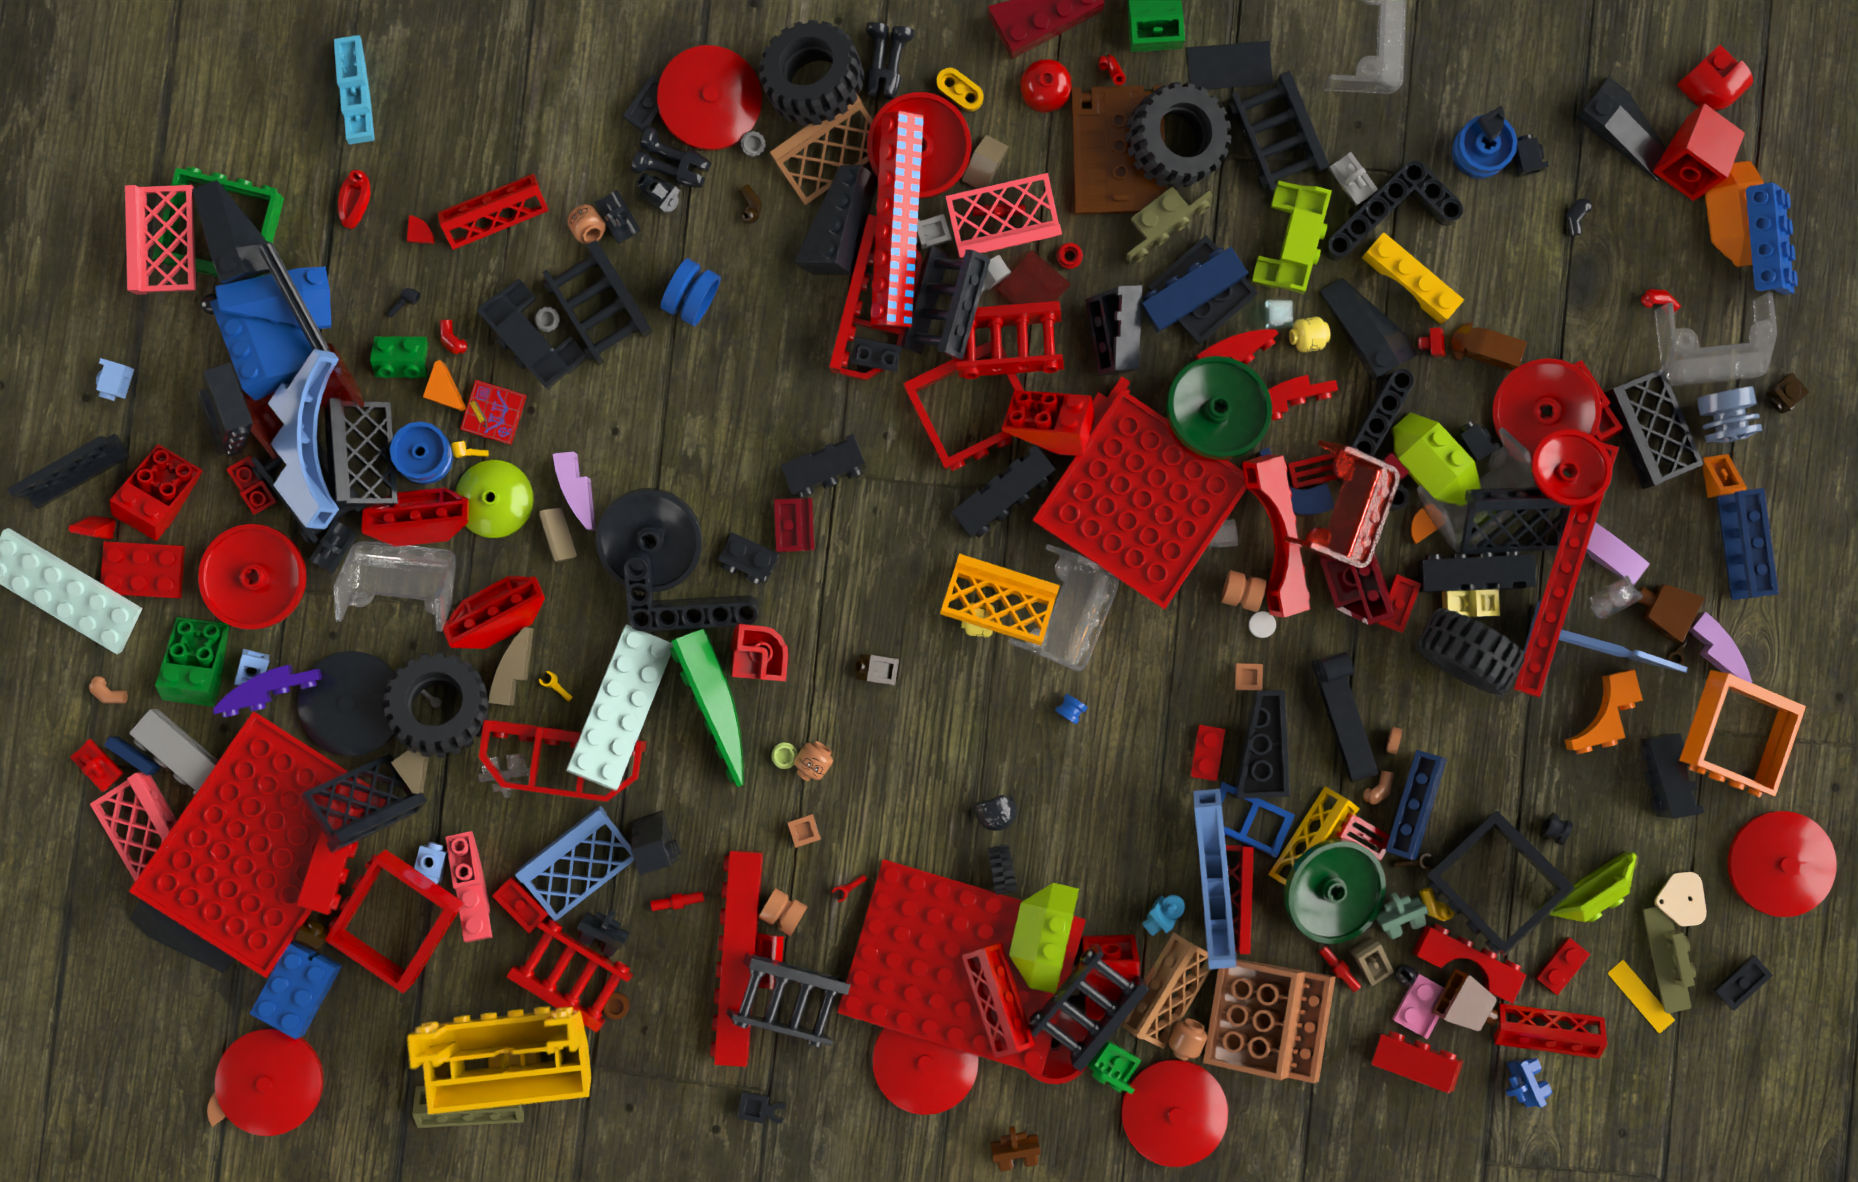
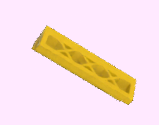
[1268,786,1360,885]

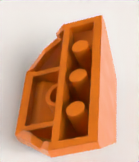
[1705,161,1764,267]

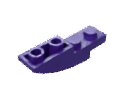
[213,664,322,718]

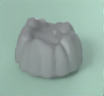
[741,131,766,157]
[534,307,560,332]

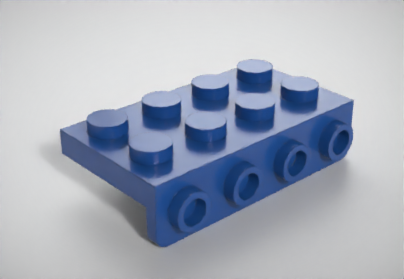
[1746,182,1798,295]

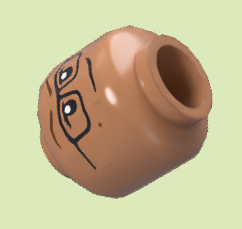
[567,204,606,244]
[794,741,833,781]

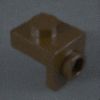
[294,918,329,951]

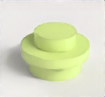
[771,743,798,769]

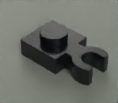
[738,1091,787,1124]

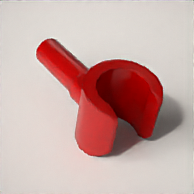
[831,874,867,902]

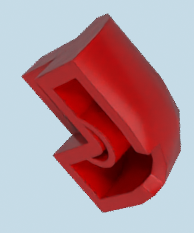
[1677,44,1753,110]
[730,624,788,681]

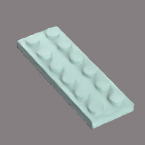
[0,528,143,654]
[566,624,673,791]

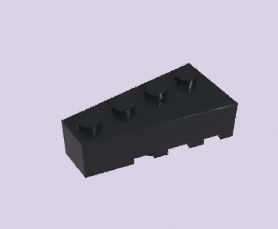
[794,165,878,275]
[1417,551,1537,593]

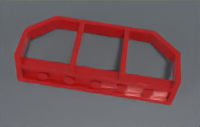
[829,214,923,381]
[479,720,647,802]

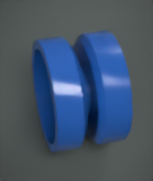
[1452,114,1517,179]
[660,258,721,327]
[390,421,454,485]

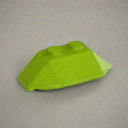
[1391,412,1481,507]
[1539,851,1637,923]
[1009,883,1079,994]

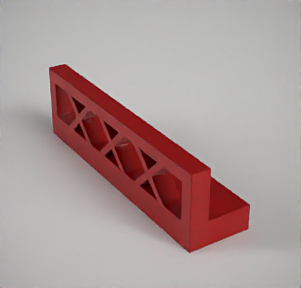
[438,174,549,250]
[1226,845,1254,954]
[962,943,1035,1059]
[1494,1003,1607,1059]

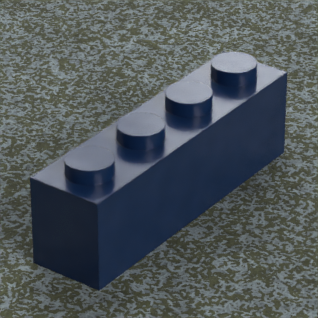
[1141,247,1248,333]
[1386,750,1447,860]

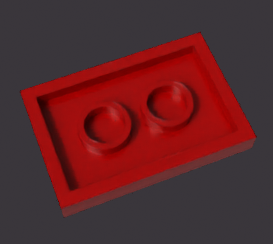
[101,541,185,599]

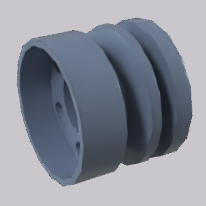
[1697,387,1763,443]

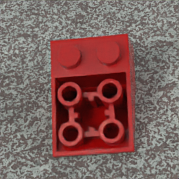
[1002,390,1095,456]
[110,444,203,541]

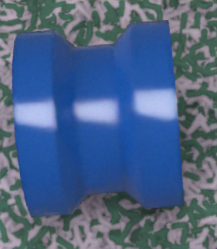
[1055,693,1088,725]

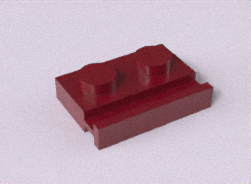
[774,498,815,552]

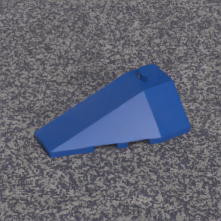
[215,267,331,329]

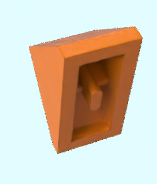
[423,360,467,412]
[1702,454,1747,498]

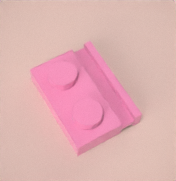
[1392,973,1444,1039]

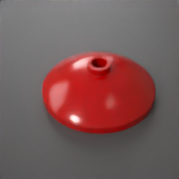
[1531,429,1612,506]
[1025,1010,1088,1084]

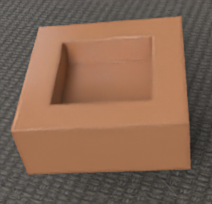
[1235,663,1263,691]
[787,814,821,848]

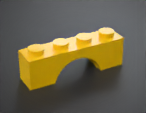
[1361,232,1464,324]

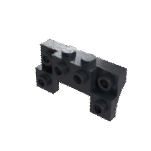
[477,278,589,390]

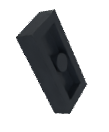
[623,74,660,133]
[1713,954,1773,1011]

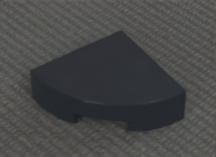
[1477,106,1505,143]

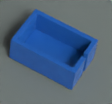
[250,941,342,1039]

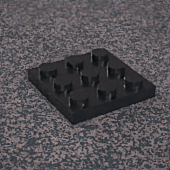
[1147,235,1258,346]

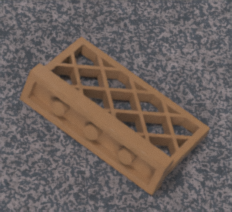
[769,94,873,205]
[1120,933,1212,1049]

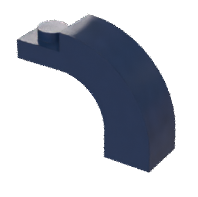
[1256,448,1335,516]

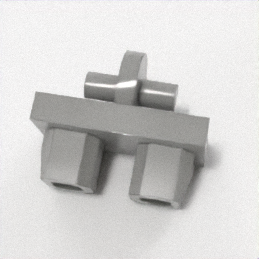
[1328,152,1378,206]

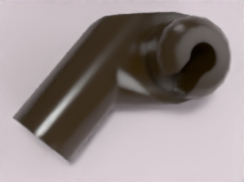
[738,184,762,224]

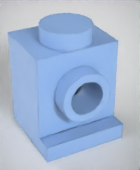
[96,358,134,401]
[234,649,269,685]
[414,842,448,884]

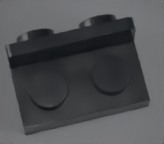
[718,532,780,585]

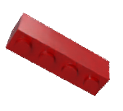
[296,802,364,914]

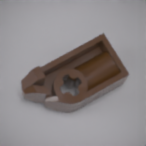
[1451,322,1527,371]

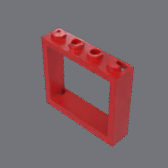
[903,341,1024,472]
[325,849,464,994]

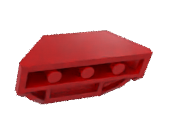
[362,487,469,547]
[442,576,545,649]

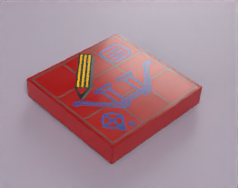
[460,380,527,445]

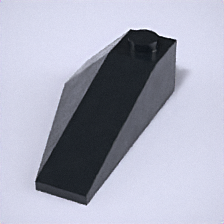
[192,180,270,284]
[1320,278,1418,381]
[130,899,237,973]

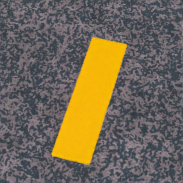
[1608,960,1675,1033]

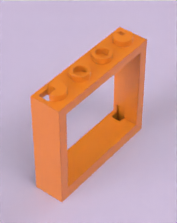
[1679,670,1806,798]

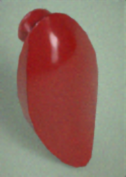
[338,169,371,230]

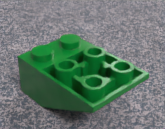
[1127,0,1185,52]
[155,617,229,707]

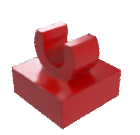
[1418,327,1446,358]

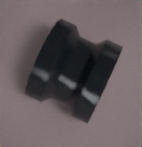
[1540,813,1573,846]

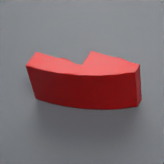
[226,454,277,515]

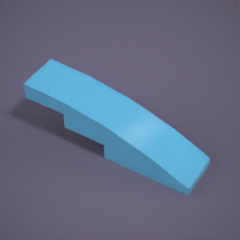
[334,35,375,144]

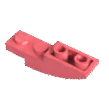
[446,831,492,943]

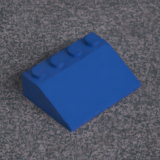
[210,299,313,401]

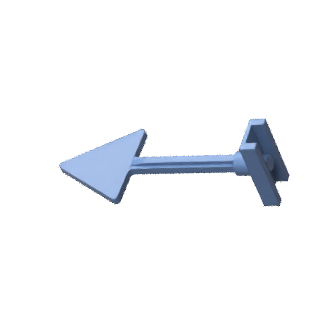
[1523,600,1688,673]

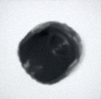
[973,795,1017,831]

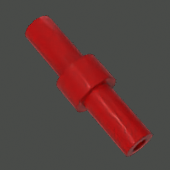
[973,202,1025,218]
[650,891,704,911]
[1319,945,1361,992]

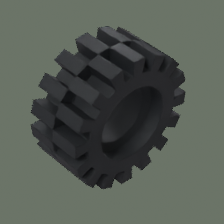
[988,844,1017,895]

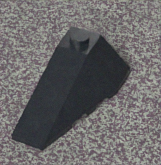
[1575,76,1666,181]

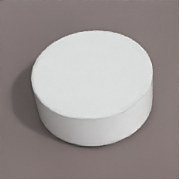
[1249,611,1276,638]

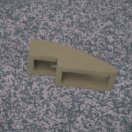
[488,627,534,705]

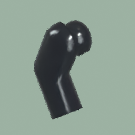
[1566,198,1592,237]

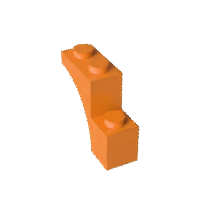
[1565,669,1643,754]

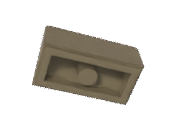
[539,508,577,563]

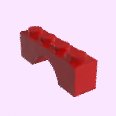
[1412,924,1527,1004]

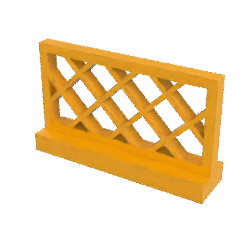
[940,554,1060,646]

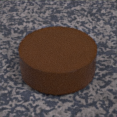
[603,992,630,1020]

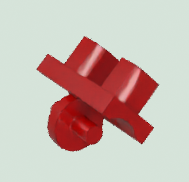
[70,739,124,792]

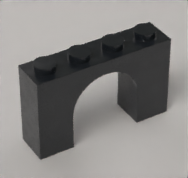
[197,363,253,457]

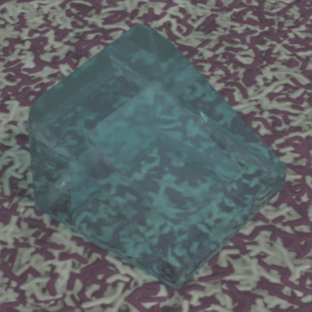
[1266,300,1293,328]

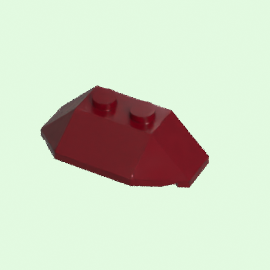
[1320,517,1395,625]

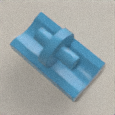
[1142,895,1185,936]

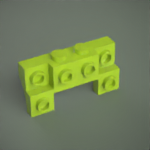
[1251,181,1332,294]

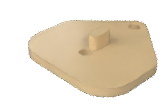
[1654,872,1707,926]

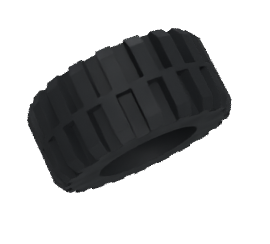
[759,20,864,125]
[1126,82,1231,188]
[1416,608,1525,696]
[383,652,489,758]

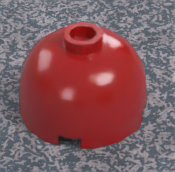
[1020,59,1072,113]

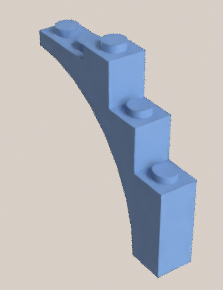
[268,349,339,529]
[1193,789,1236,969]

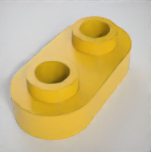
[937,68,983,112]

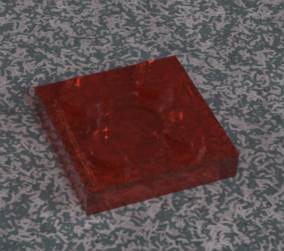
[997,250,1071,304]

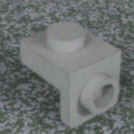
[916,214,952,249]

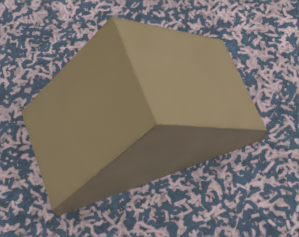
[962,135,1009,189]
[391,750,429,794]
[1349,937,1394,986]

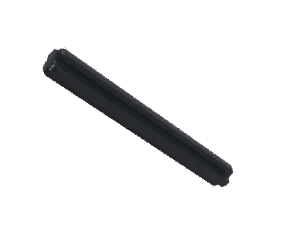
[258,242,331,352]

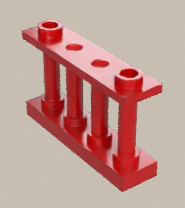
[956,301,1064,379]
[507,919,634,1032]

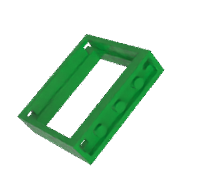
[152,167,284,277]

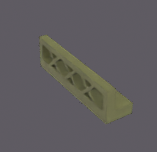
[413,1086,524,1128]

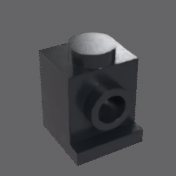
[1513,134,1549,177]
[1455,420,1499,462]

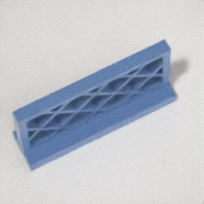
[515,805,634,921]

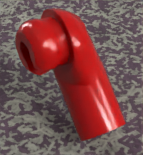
[1098,54,1126,85]
[1641,289,1681,315]
[439,320,467,354]

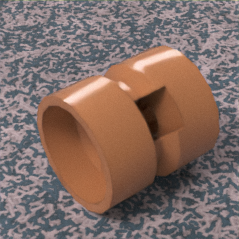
[1221,570,1266,612]
[759,888,808,936]

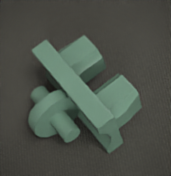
[1376,892,1428,939]

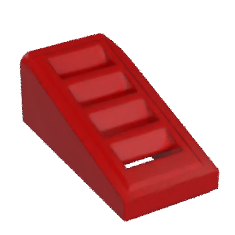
[68,515,116,540]

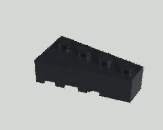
[952,445,1055,538]
[1233,690,1290,799]

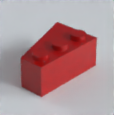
[1371,1030,1464,1093]

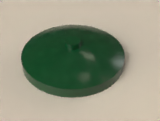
[1166,356,1272,460]
[1284,839,1386,944]

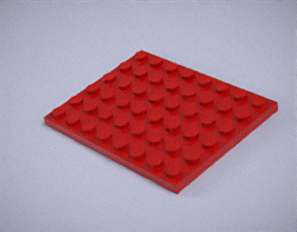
[129,711,385,978]
[837,859,1086,1075]

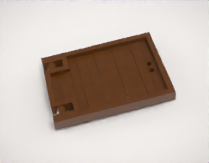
[1071,85,1166,215]

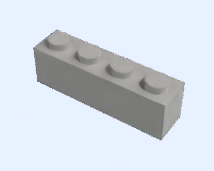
[129,709,218,795]

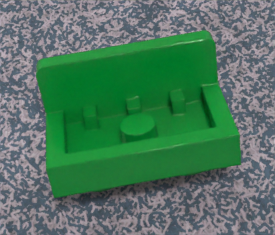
[370,337,428,378]
[1087,1040,1142,1094]

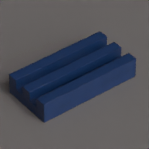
[104,736,161,775]

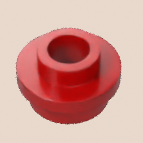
[1057,243,1083,269]

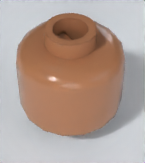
[1168,1018,1207,1060]

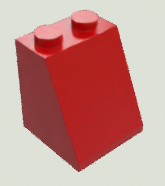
[1653,103,1745,201]
[1082,935,1140,1020]

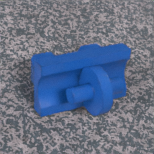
[1505,1058,1553,1108]

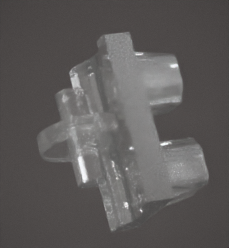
[1589,575,1643,620]
[478,754,530,798]

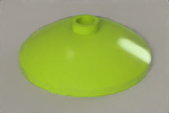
[455,460,534,538]

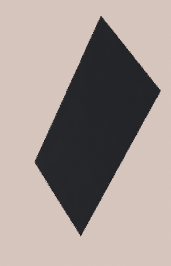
[1187,41,1273,90]

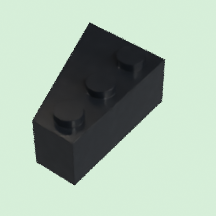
[1085,285,1142,376]
[781,434,866,499]
[1640,733,1705,819]
[631,810,681,876]

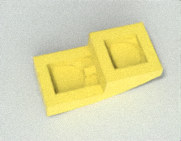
[1442,590,1500,617]

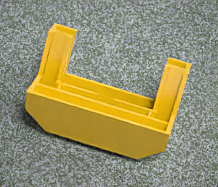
[408,1006,591,1114]

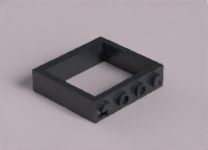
[1427,811,1575,956]

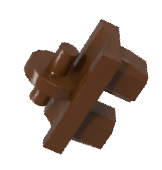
[990,1126,1041,1172]

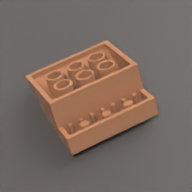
[1203,959,1336,1083]

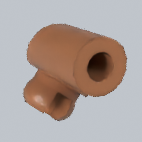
[89,676,128,703]
[1363,770,1394,805]

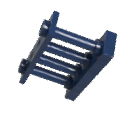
[1717,488,1779,600]

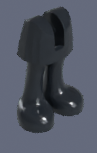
[865,22,914,100]
[631,126,712,188]

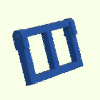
[1219,782,1295,858]

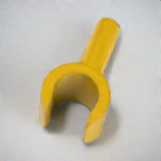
[451,441,489,458]
[539,671,573,702]

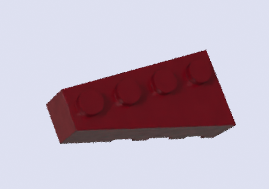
[987,0,1105,59]

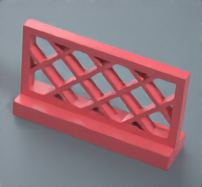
[945,173,1062,259]
[125,185,196,295]
[90,772,177,881]

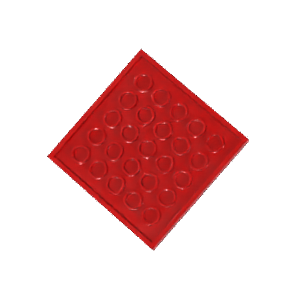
[1032,389,1247,610]

